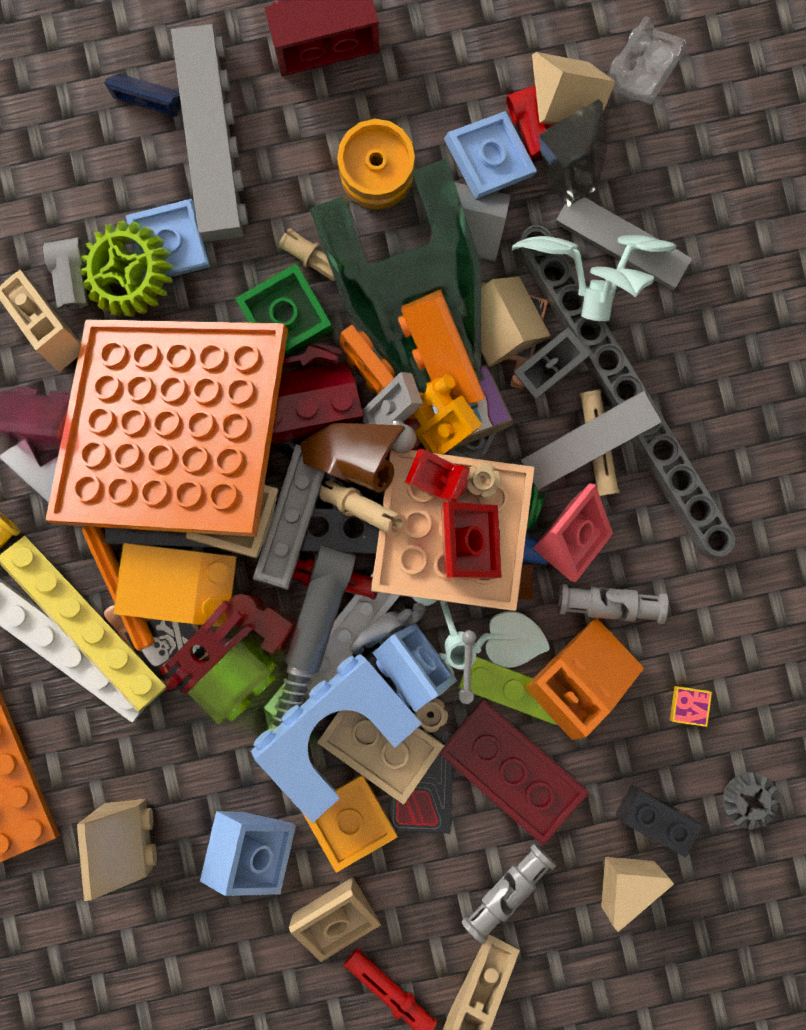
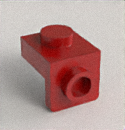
[404,449,470,502]

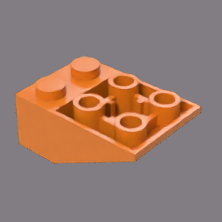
[524,618,644,740]

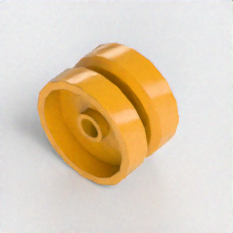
[337,119,415,210]

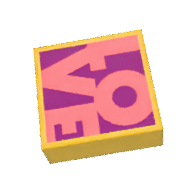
[670,686,712,727]

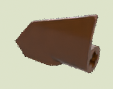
[300,423,405,492]

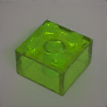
[188,638,278,724]

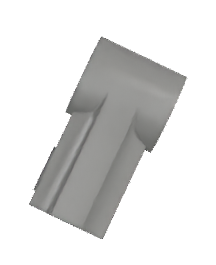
[43,237,89,310]

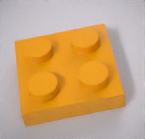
[301,774,398,873]

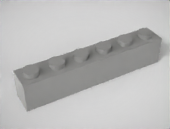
[171,24,249,242]

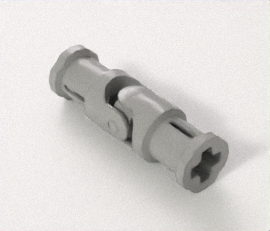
[558,584,668,624]
[462,843,556,944]

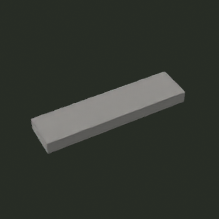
[555,191,692,290]
[521,390,662,490]
[253,444,325,590]

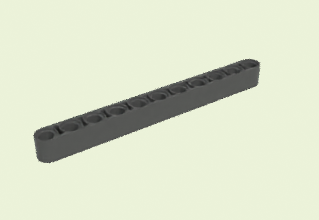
[518,225,735,557]

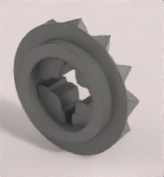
[723,772,781,830]

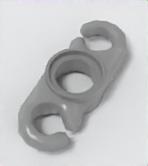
[350,603,426,655]

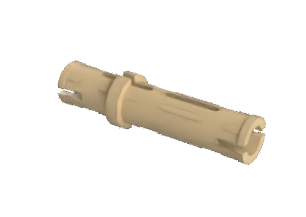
[579,390,619,496]
[319,480,406,537]

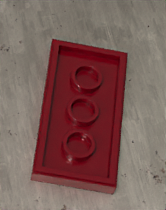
[439,699,589,846]

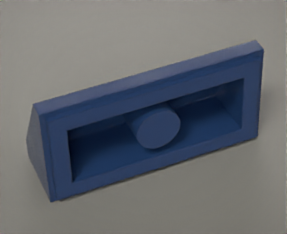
[104,74,181,117]

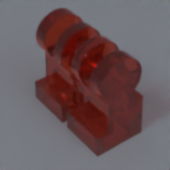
[225,594,298,654]

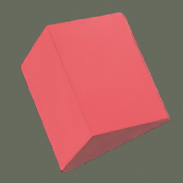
[533,483,613,582]

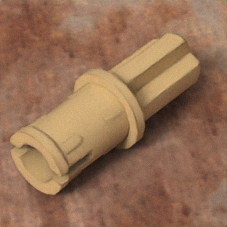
[279,228,345,281]

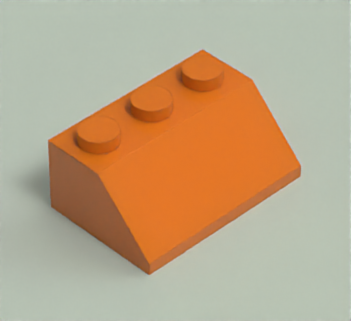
[398,289,485,404]

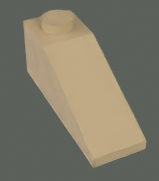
[0,270,81,372]
[443,934,520,1030]

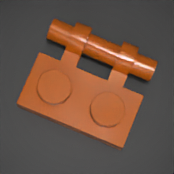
[339,325,395,395]

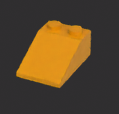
[113,543,237,627]

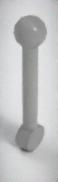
[459,630,477,704]

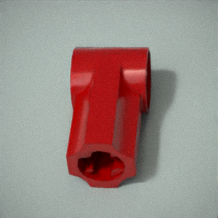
[506,85,559,159]

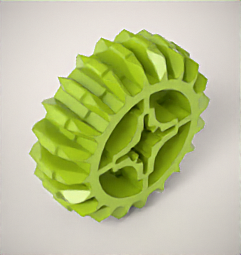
[79,221,174,317]

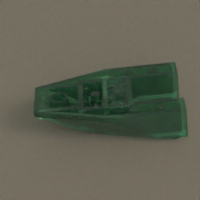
[309,158,481,393]

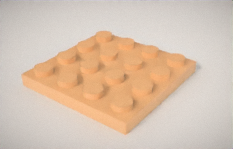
[371,449,534,611]

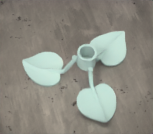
[512,235,677,321]
[396,597,549,698]

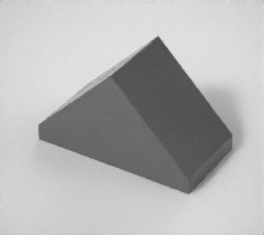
[513,327,590,400]

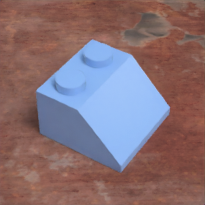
[373,623,457,712]
[200,811,296,896]

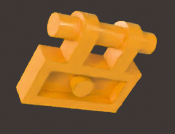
[408,375,483,455]

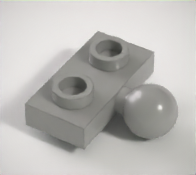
[362,372,423,453]

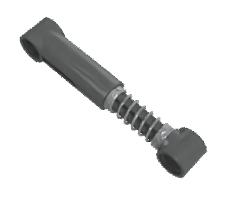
[253,545,355,767]

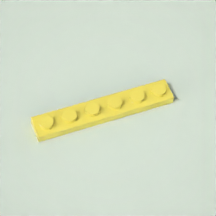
[0,536,166,713]

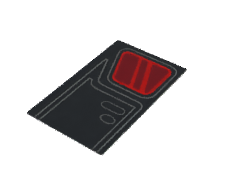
[390,732,453,834]

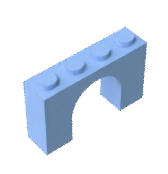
[251,654,422,823]

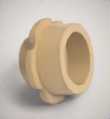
[467,462,501,498]
[414,698,448,732]

